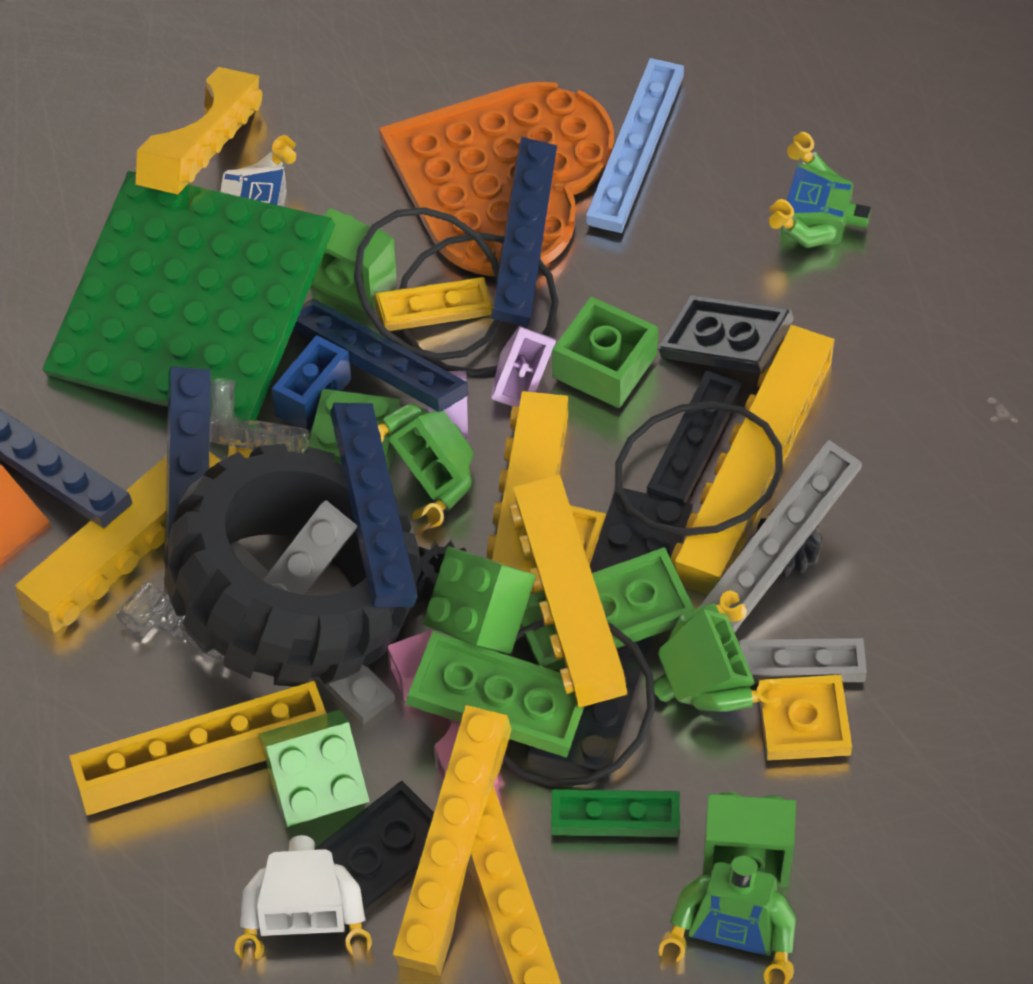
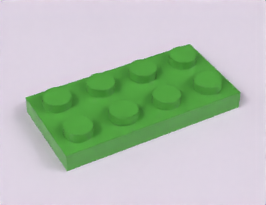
[520,547,695,671]
[406,631,584,758]

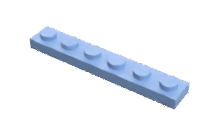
[586,58,684,233]

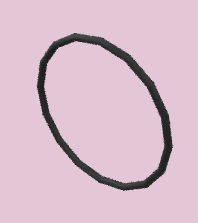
[354,207,501,361]
[399,232,559,377]
[615,401,783,536]
[496,618,655,787]

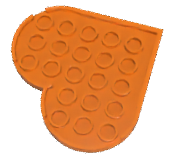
[379,82,614,276]

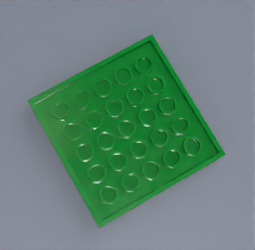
[42,170,335,429]

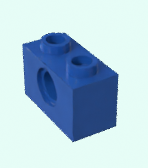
[272,335,351,433]

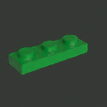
[551,789,680,837]

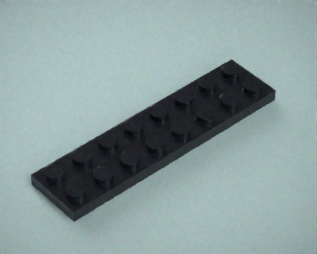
[528,488,693,781]

